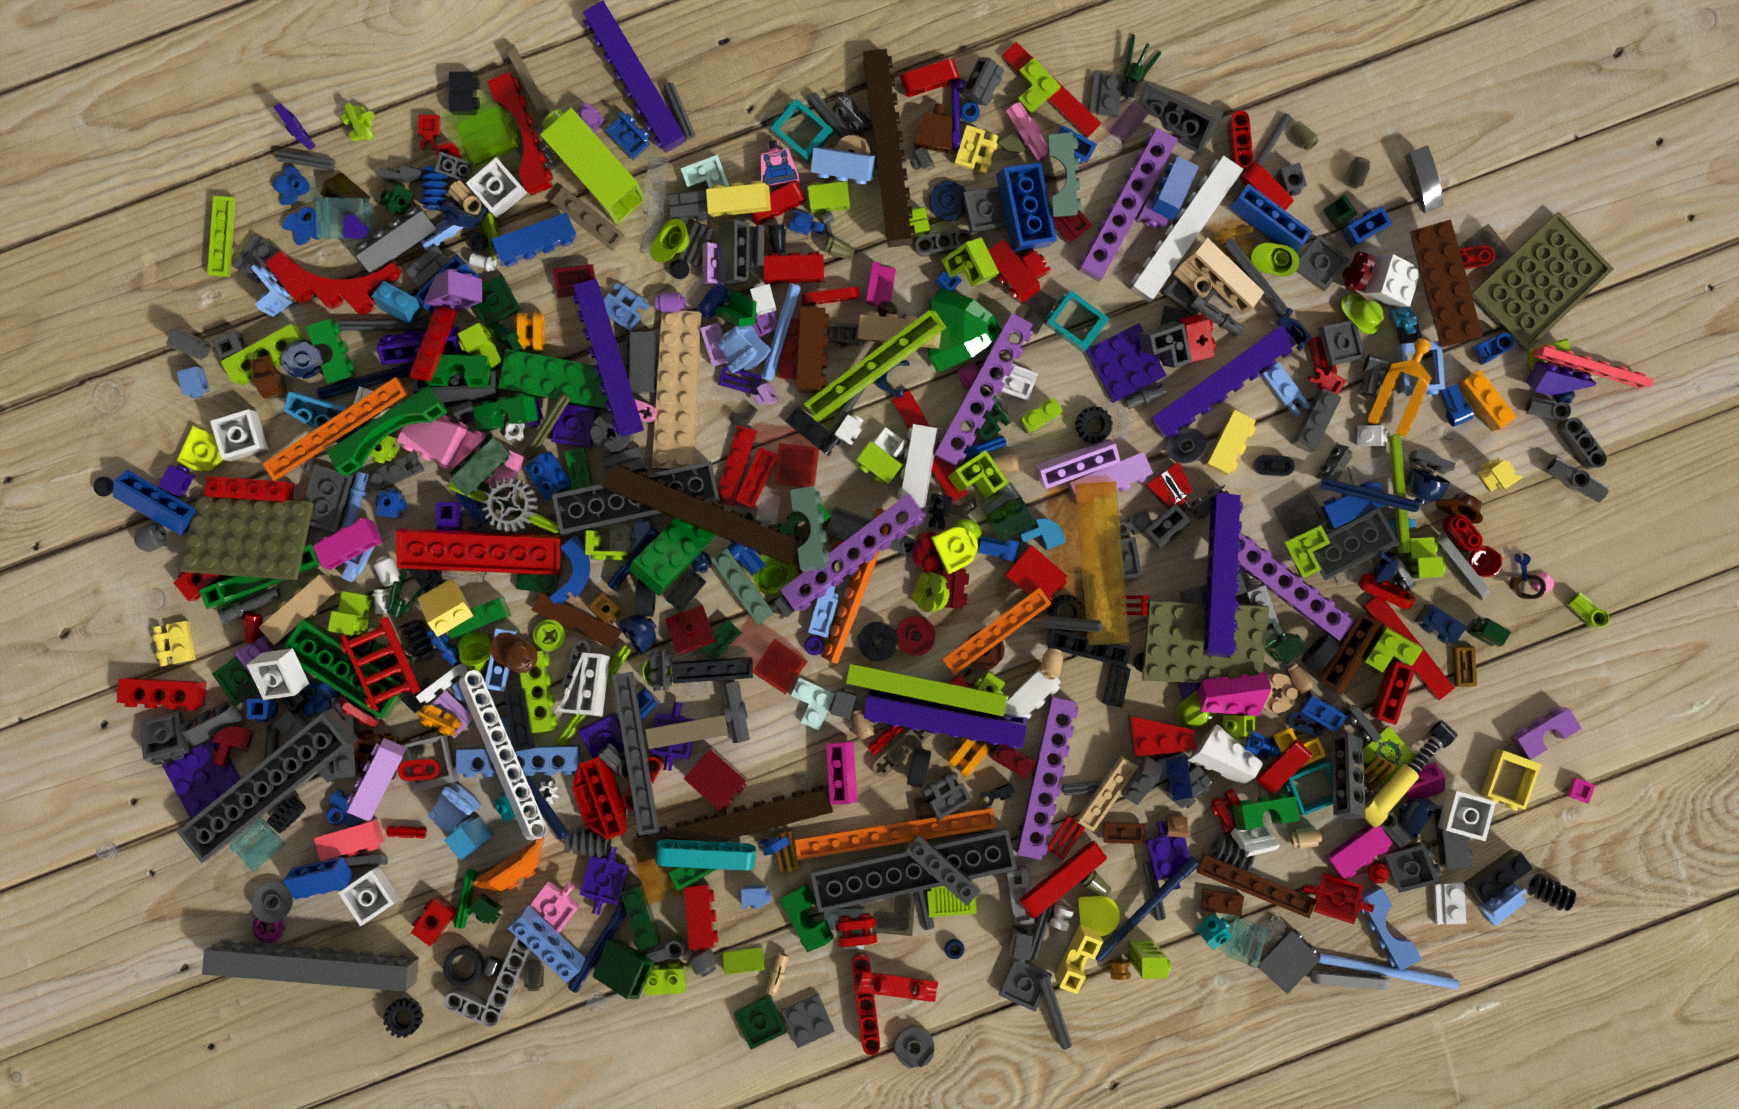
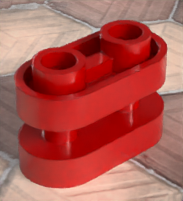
[1459,245,1495,269]
[1442,514,1483,551]
[1209,788,1240,834]
[835,913,878,947]

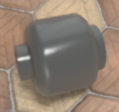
[134,523,167,552]
[688,948,718,977]

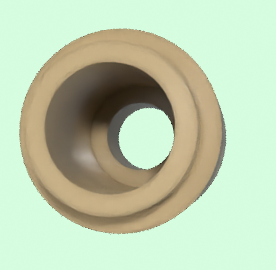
[1040,648,1063,680]
[1290,826,1322,849]

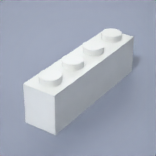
[897,424,939,508]
[1005,666,1061,719]

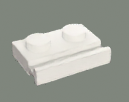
[994,364,1038,402]
[1231,822,1280,857]
[1433,882,1467,925]

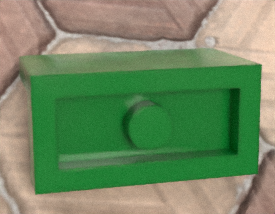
[715,291,757,327]

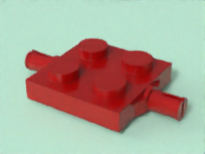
[1303,873,1375,924]

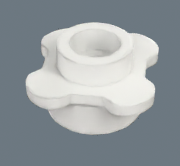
[505,421,525,441]

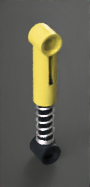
[1364,720,1458,828]

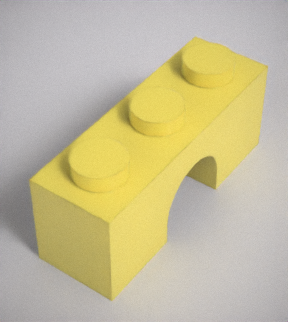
[1055,925,1103,994]

